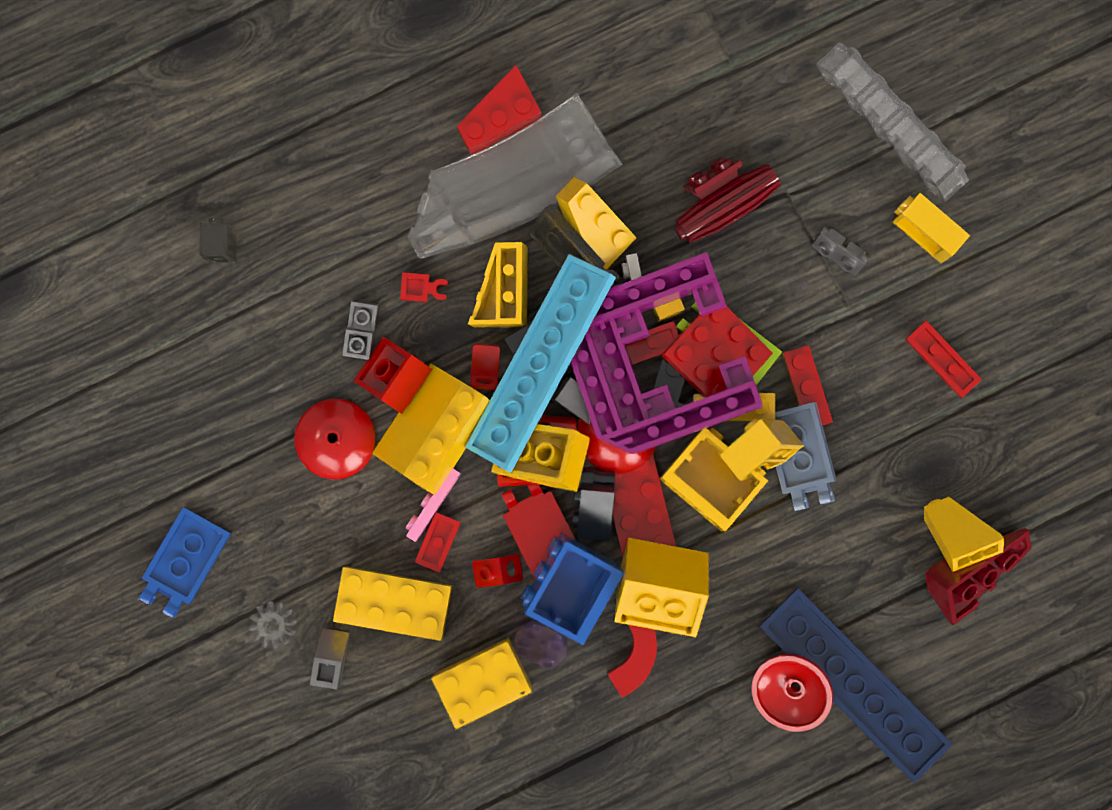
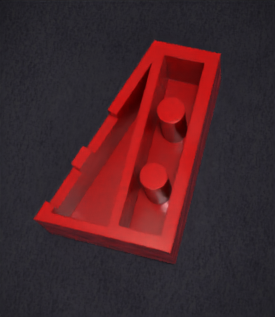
[457,65,541,155]

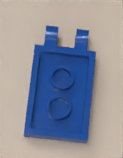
[139,507,231,618]

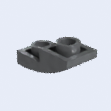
[342,300,379,360]

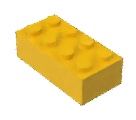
[333,566,453,641]

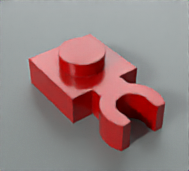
[400,273,448,303]

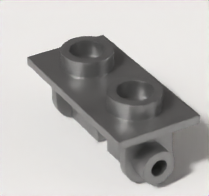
[812,227,869,276]

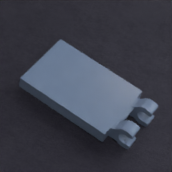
[775,402,837,511]

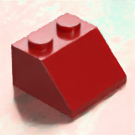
[353,337,432,414]

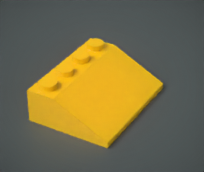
[372,364,490,495]

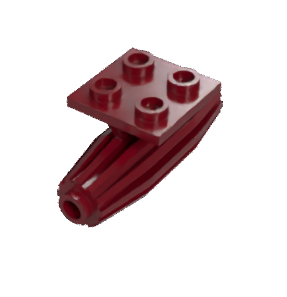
[674,157,781,243]

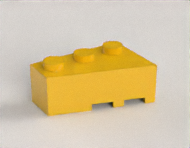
[555,177,636,271]
[720,419,804,481]

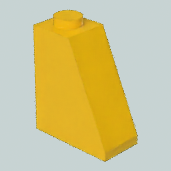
[924,497,1004,572]

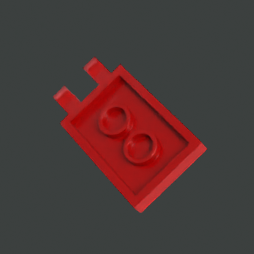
[501,484,575,579]

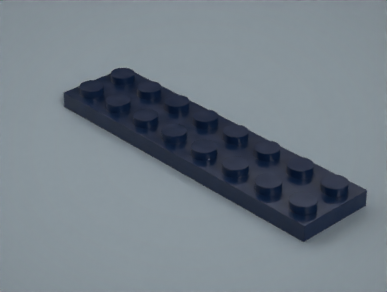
[759,588,953,783]

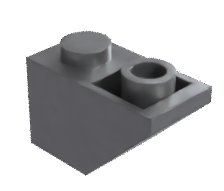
[310,628,350,689]

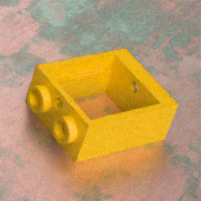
[893,193,970,263]

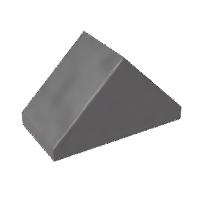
[551,377,591,424]

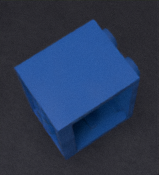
[520,533,624,645]

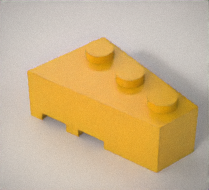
[468,242,528,328]

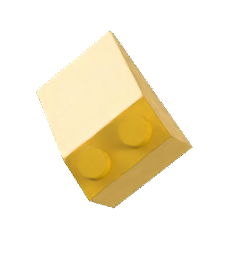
[491,424,590,491]

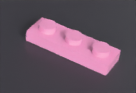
[406,469,461,542]

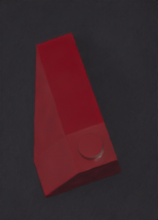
[925,528,1031,626]

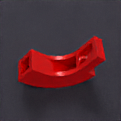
[607,602,657,698]

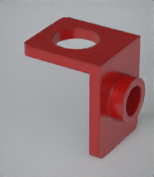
[470,344,500,390]
[472,554,523,588]

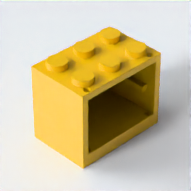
[659,427,768,531]
[614,538,709,637]
[432,637,532,729]

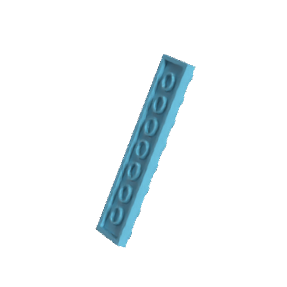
[465,254,616,472]

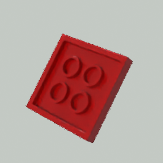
[662,307,773,398]

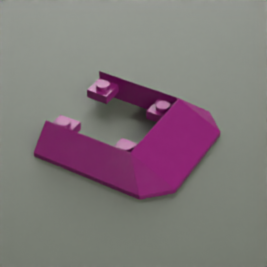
[571,252,763,455]

